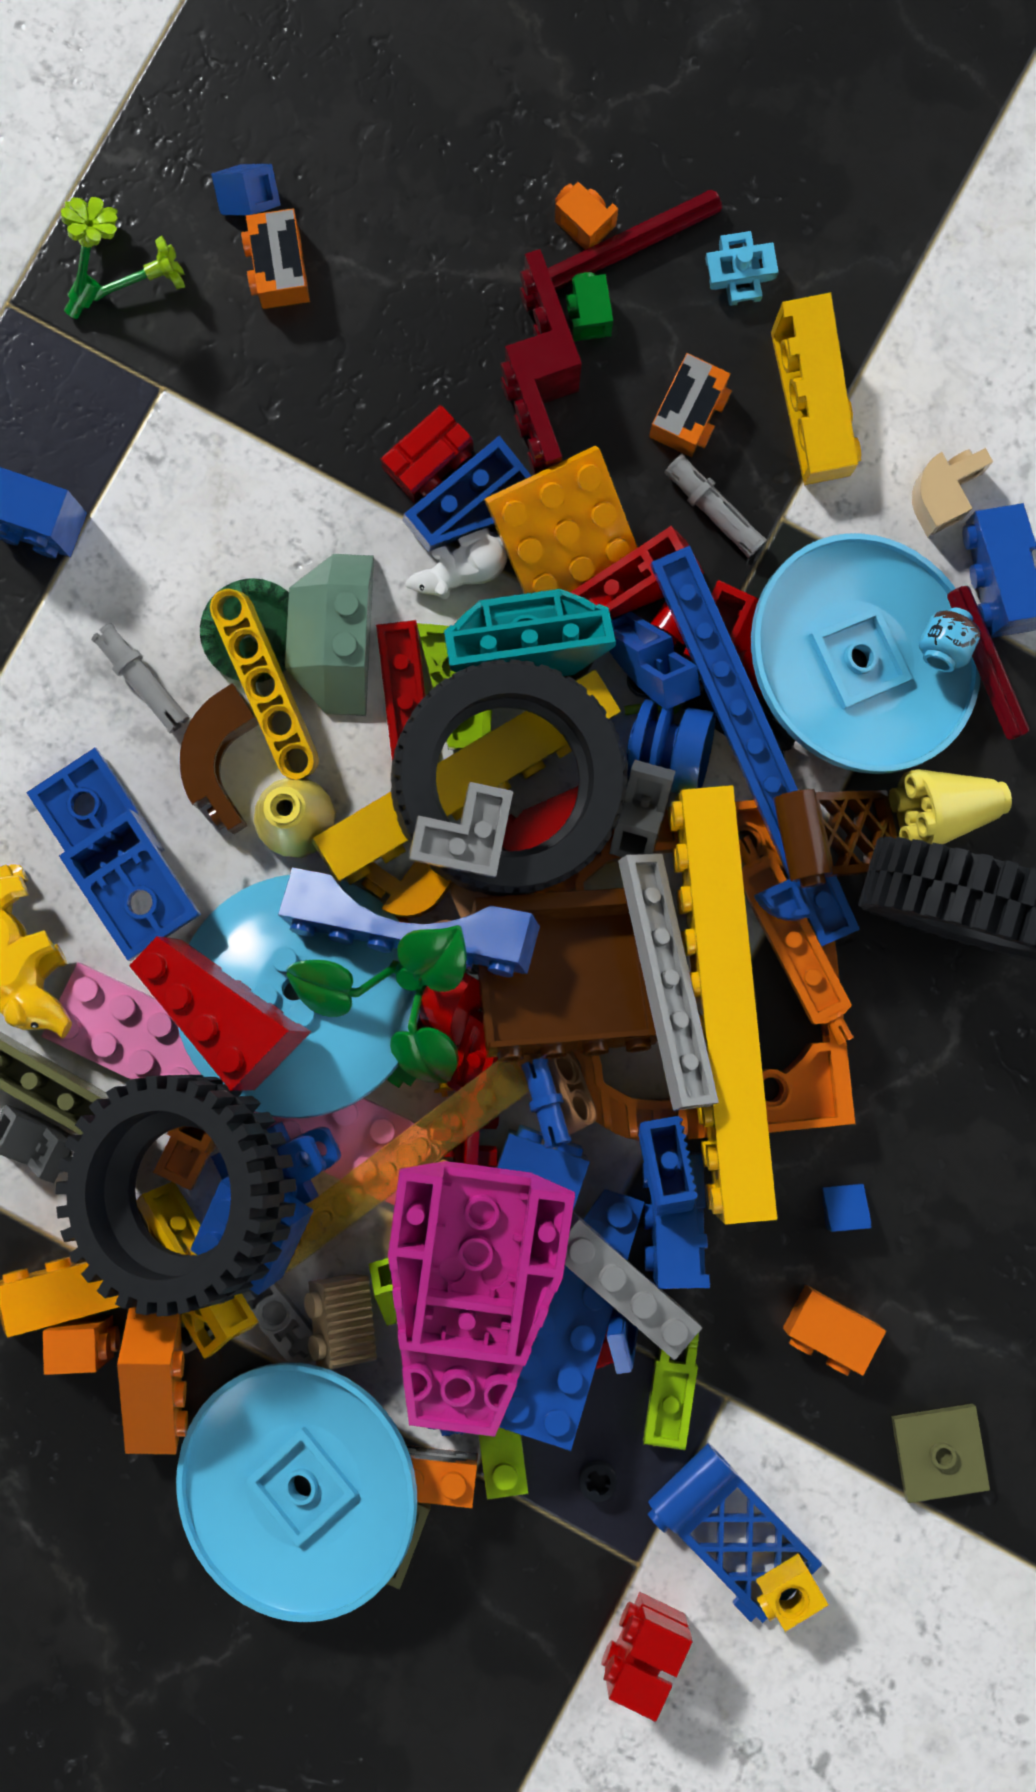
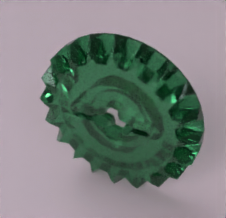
[200,578,289,683]

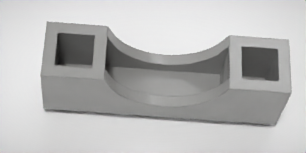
[565,1211,702,1360]

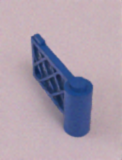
[647,1443,823,1623]

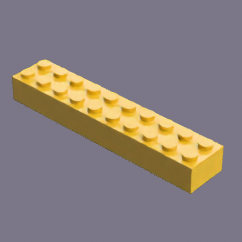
[668,785,777,1225]

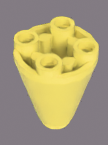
[888,769,1012,844]
[254,777,336,858]

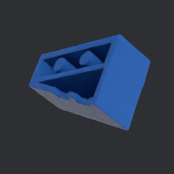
[402,435,531,552]
[962,503,1036,638]
[642,1152,710,1289]

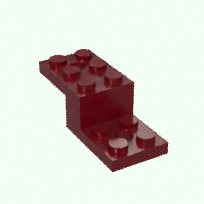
[500,249,582,475]

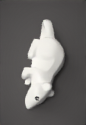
[405,528,508,599]

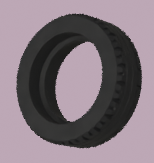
[390,660,627,896]

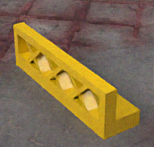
[136,1182,259,1359]

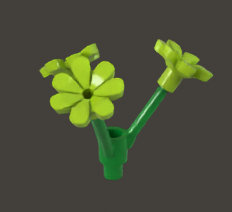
[61,197,185,319]

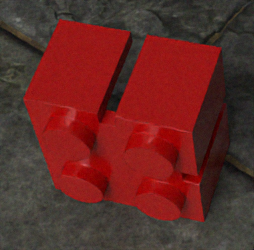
[601,1592,693,1722]

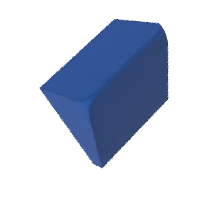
[822,1184,872,1232]

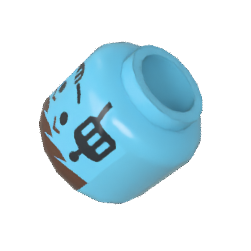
[919,607,981,672]

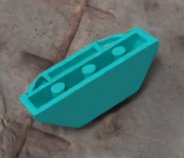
[444,589,616,676]

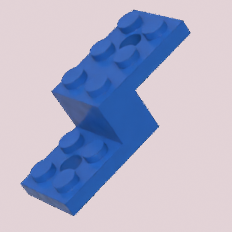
[26,747,201,961]

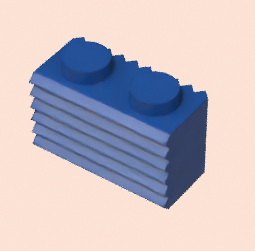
[638,1116,699,1216]

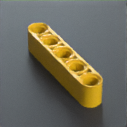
[210,589,319,780]

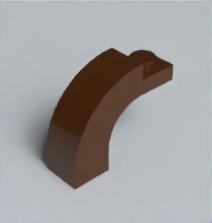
[180,683,259,834]

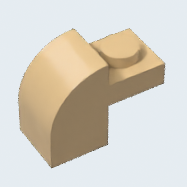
[912,448,993,537]

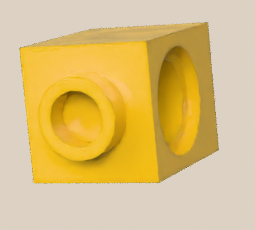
[756,1554,829,1632]

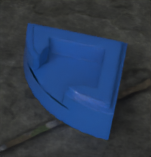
[753,879,812,921]

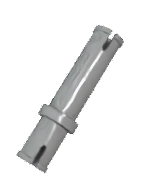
[664,454,767,559]
[91,623,190,733]

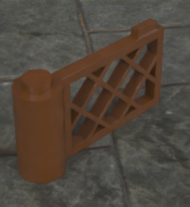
[773,789,897,889]

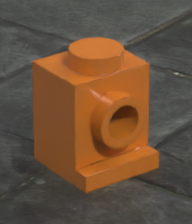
[555,182,618,250]

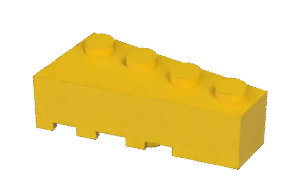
[771,292,862,486]

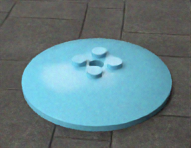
[751,533,981,774]
[178,875,420,1118]
[176,1362,417,1622]

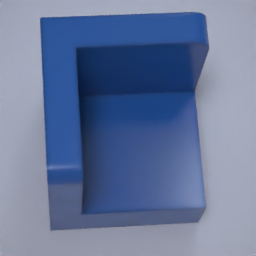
[211,164,281,215]

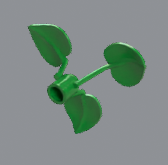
[286,925,467,1083]

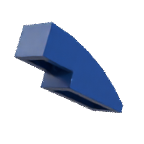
[609,611,701,710]

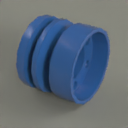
[627,699,716,794]

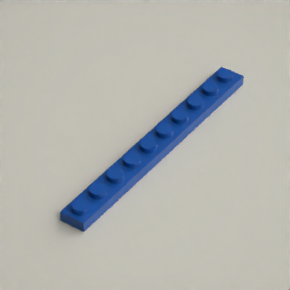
[650,545,860,946]

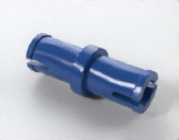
[521,1058,572,1149]

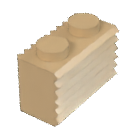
[304,1274,377,1370]

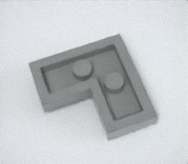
[408,782,513,878]

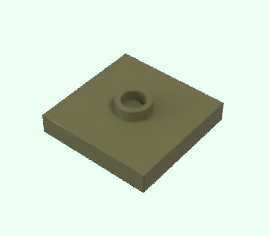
[891,1403,990,1503]

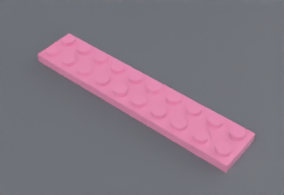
[41,962,443,1206]

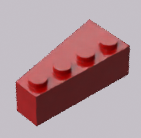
[129,936,311,1091]

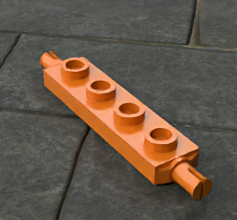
[739,836,854,1045]

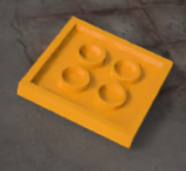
[484,446,638,594]

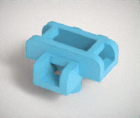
[705,231,779,306]

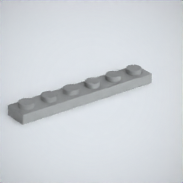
[618,854,719,1111]

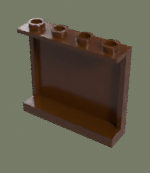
[472,888,658,1063]

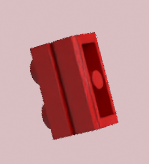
[380,405,474,503]

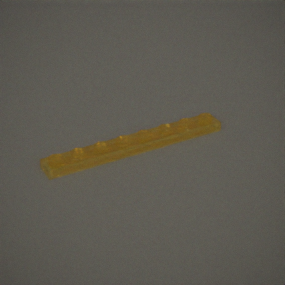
[283,1061,530,1277]

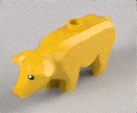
[0,864,72,1039]

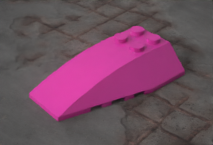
[388,1161,575,1437]

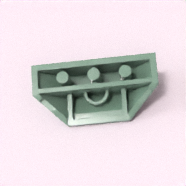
[285,554,374,716]

